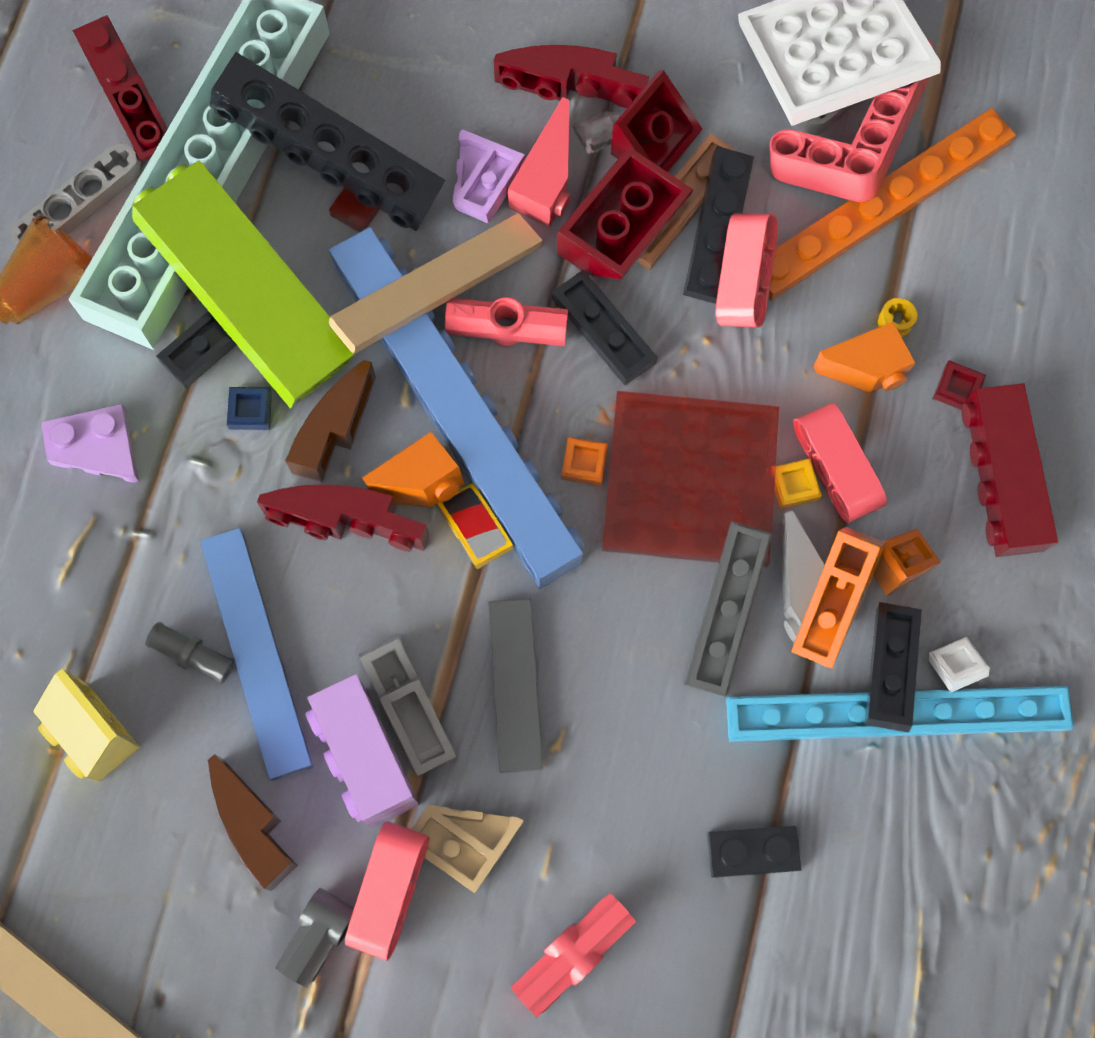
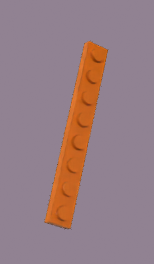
[768,108,1016,301]

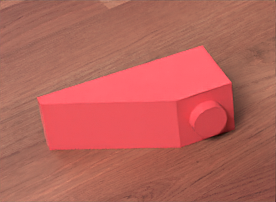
[508,97,571,227]

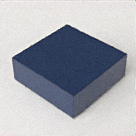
[227,387,272,430]

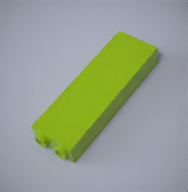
[132,160,358,409]

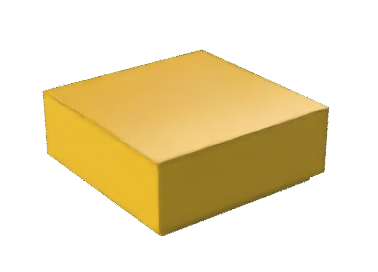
[769,458,822,509]

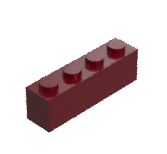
[962,383,1058,557]

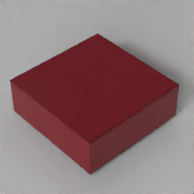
[932,360,986,410]

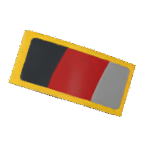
[437,483,513,569]

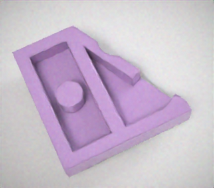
[453,129,526,224]
[41,404,139,483]

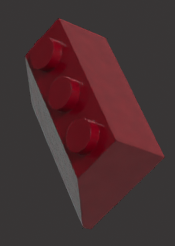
[557,147,693,280]

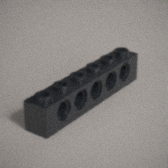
[209,52,446,231]

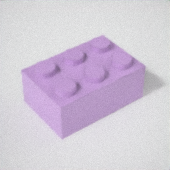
[305,674,419,828]

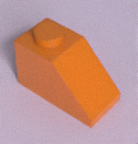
[813,322,915,393]
[362,432,465,508]

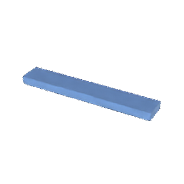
[200,528,313,781]

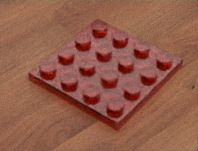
[602,391,779,567]

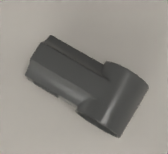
[275,887,354,988]

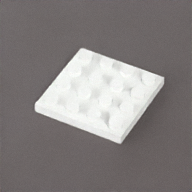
[738,0,941,126]

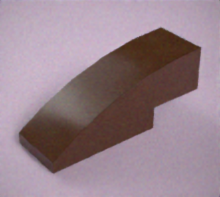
[285,360,376,482]
[208,754,298,891]

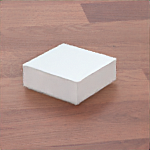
[928,636,990,692]

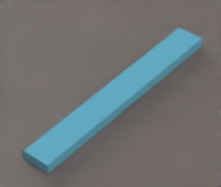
[726,686,1074,742]

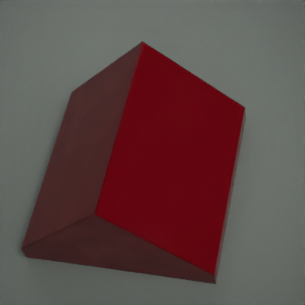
[610,70,703,172]

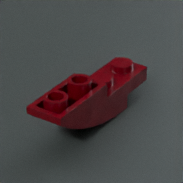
[72,15,168,163]
[493,45,649,108]
[257,484,429,552]

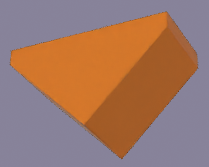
[873,529,941,596]

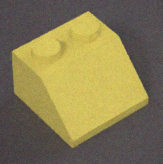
[34,669,140,782]

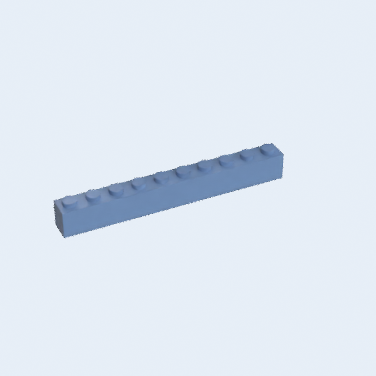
[329,227,585,589]

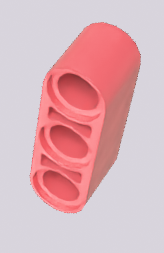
[716,213,778,328]
[793,403,887,523]
[345,821,430,961]

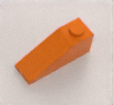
[791,527,886,669]

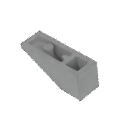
[779,510,857,642]

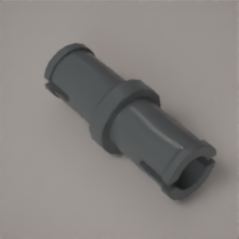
[145,622,235,684]

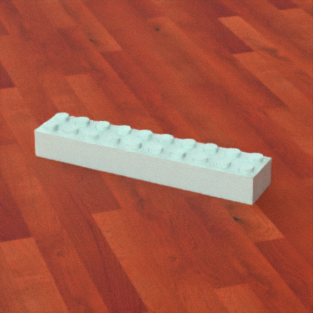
[69,0,330,350]

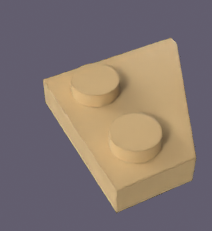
[411,805,524,894]

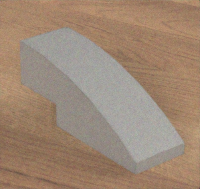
[359,636,456,776]

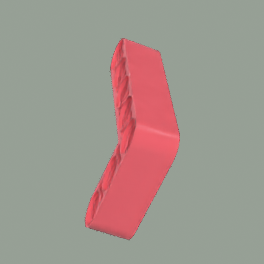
[770,39,934,202]

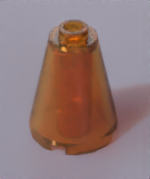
[0,213,92,324]

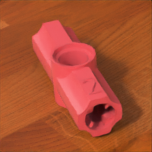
[445,297,568,347]
[510,893,636,1018]

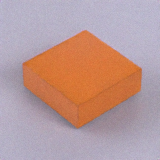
[561,437,608,486]

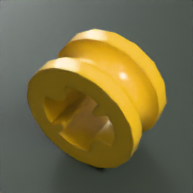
[878,298,918,337]

